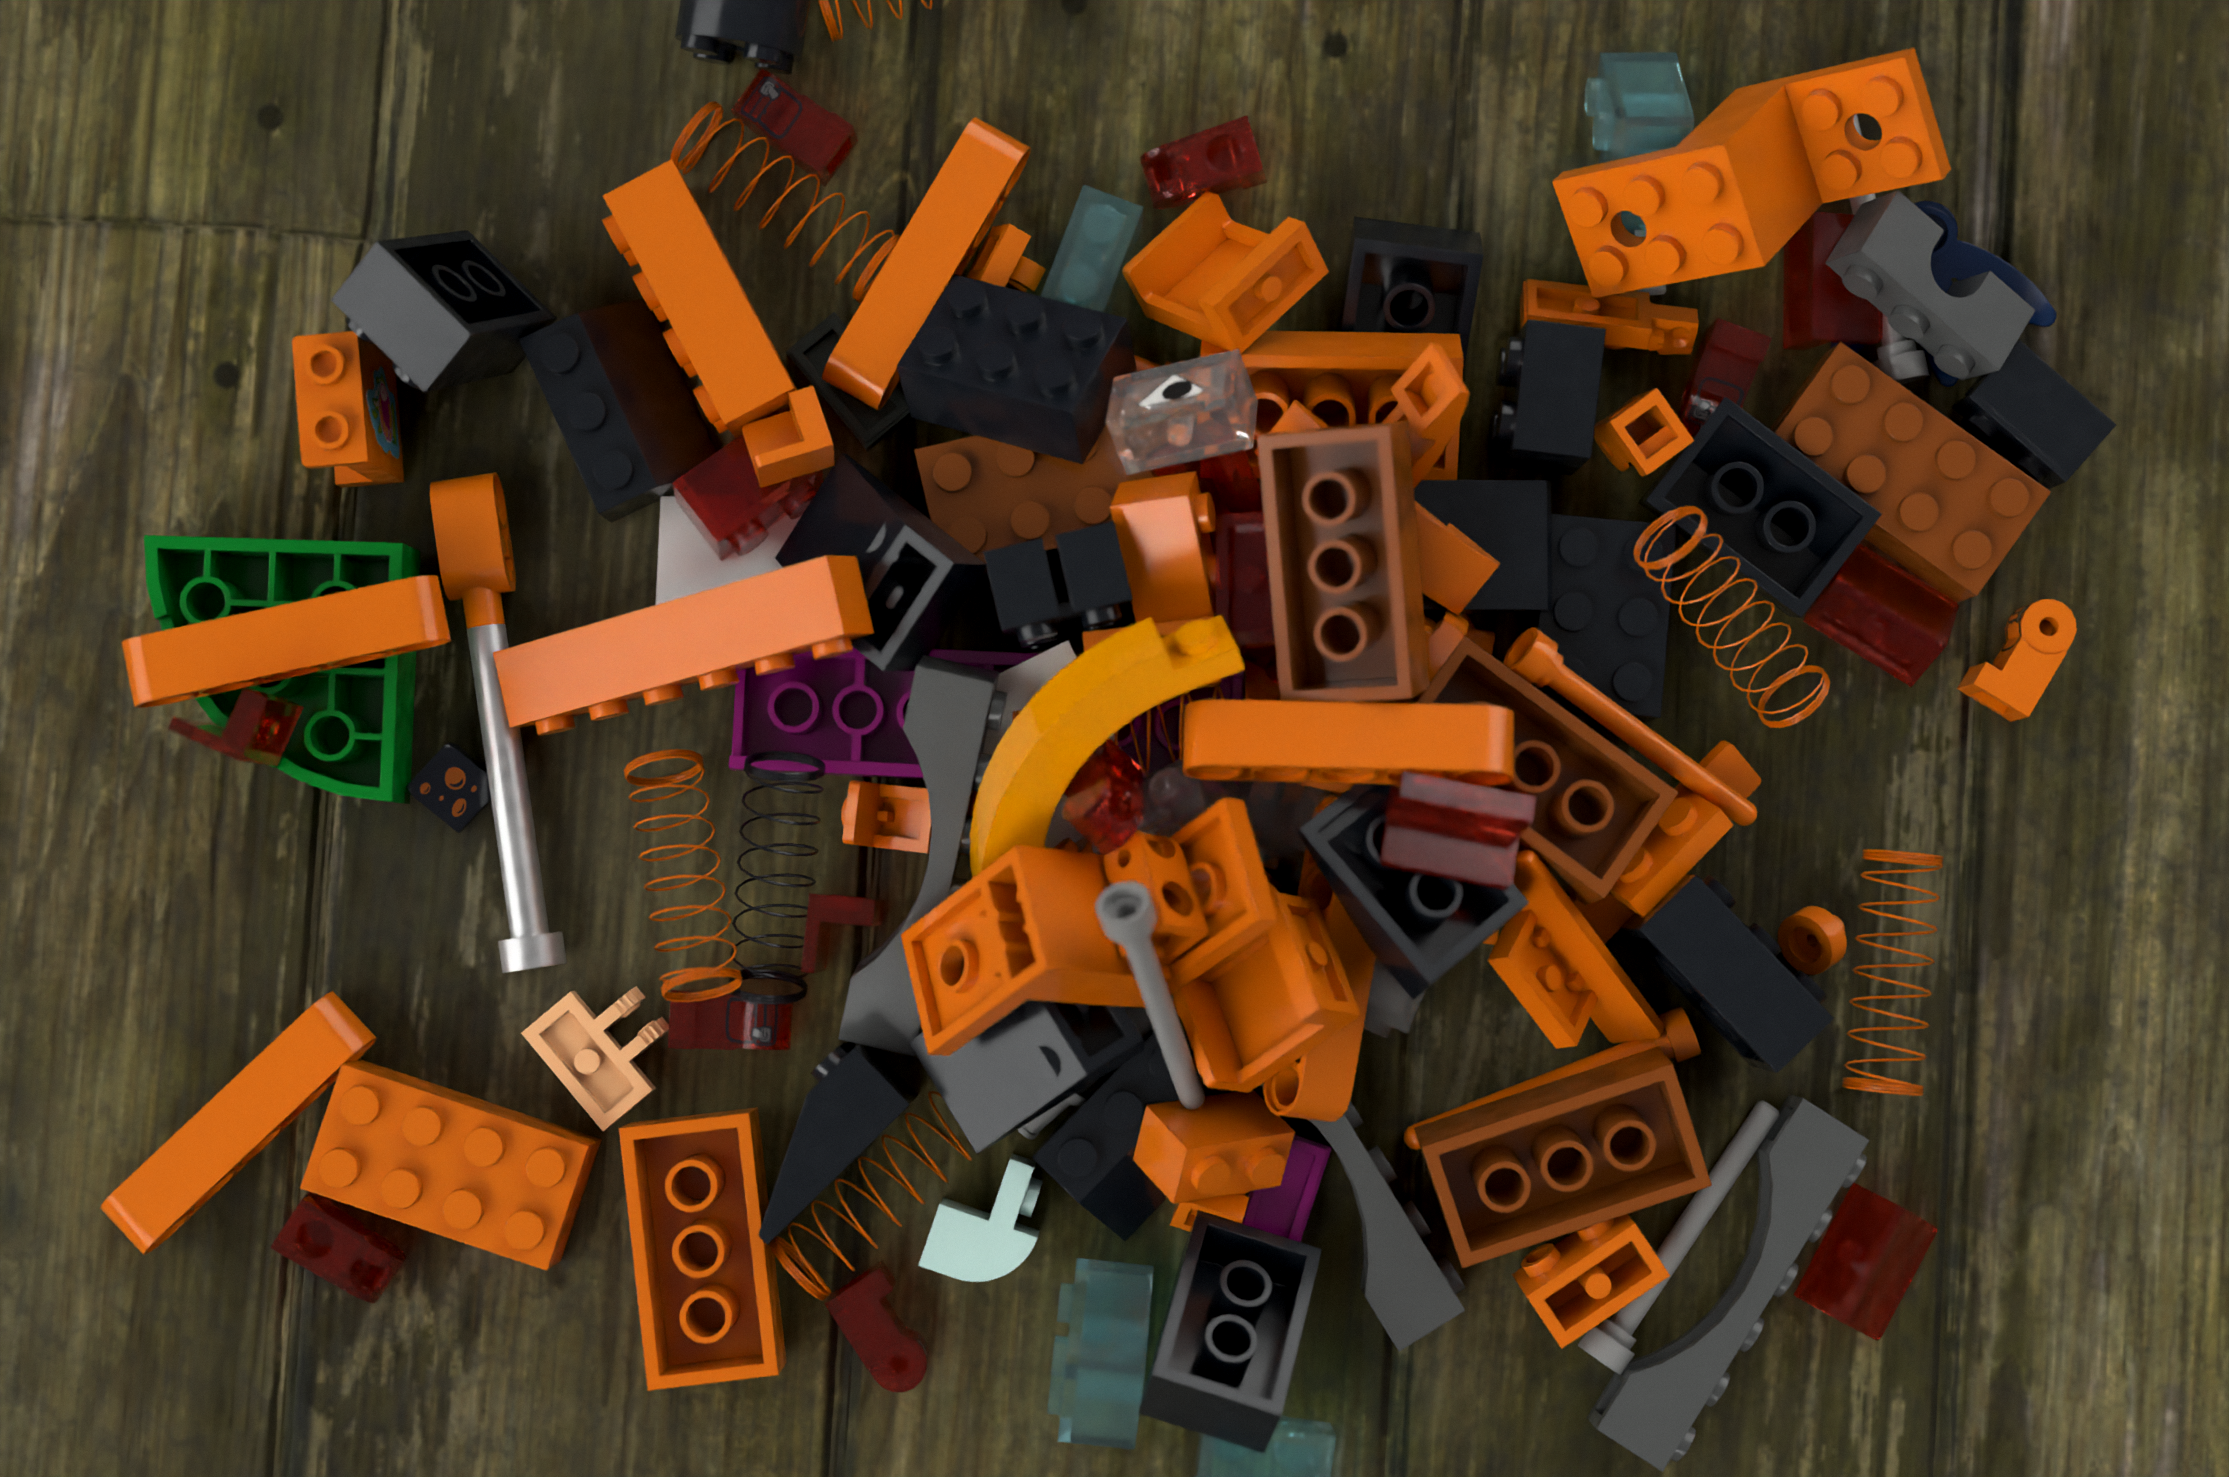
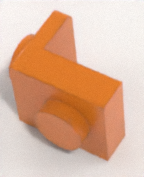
[841,780,932,854]

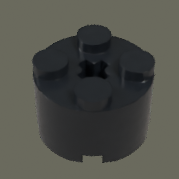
[675,0,811,75]

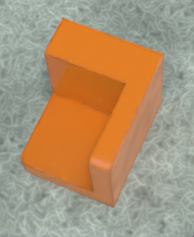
[742,386,835,488]

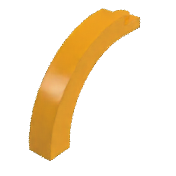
[970,615,1245,879]

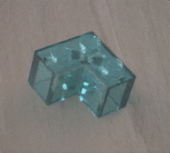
[1585,52,1695,230]
[1047,1258,1154,1450]

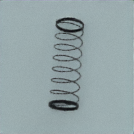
[728,751,826,1005]

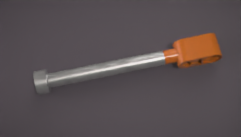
[430,472,567,973]

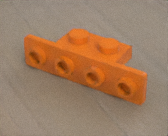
[1569,740,1761,944]
[1488,850,1665,1049]

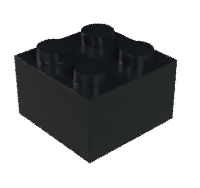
[1488,319,1606,475]

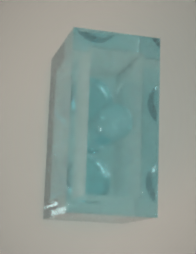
[1041,184,1144,313]

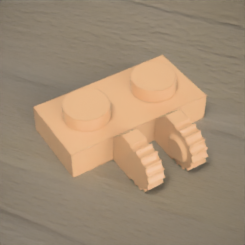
[521,986,671,1132]

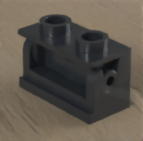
[1952,340,2116,489]

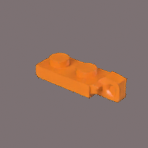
[1520,279,1699,355]

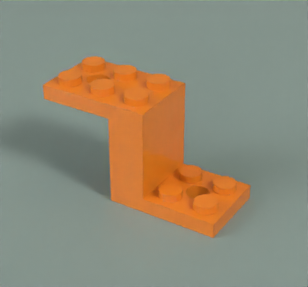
[1552,48,1951,298]
[901,797,1278,1056]

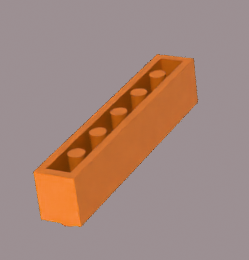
[493,555,874,736]

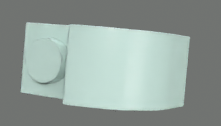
[918,1153,1043,1282]

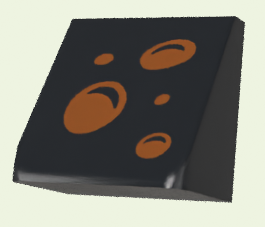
[405,742,491,833]

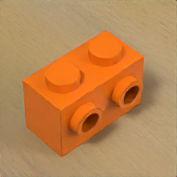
[1110,471,1229,624]
[1133,1090,1295,1204]
[1511,1214,1670,1349]

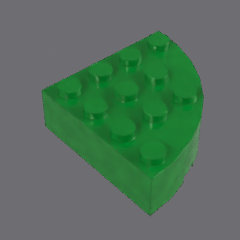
[144,535,421,804]

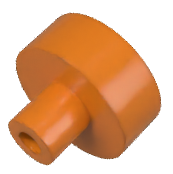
[1778,906,1847,975]

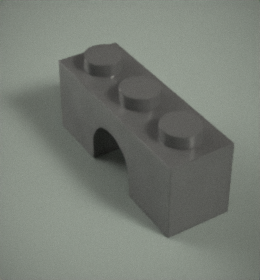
[1825,190,2035,381]

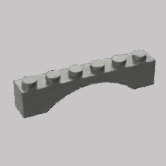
[838,655,1008,1056]
[1259,1083,1466,1352]
[1587,1094,1870,1472]

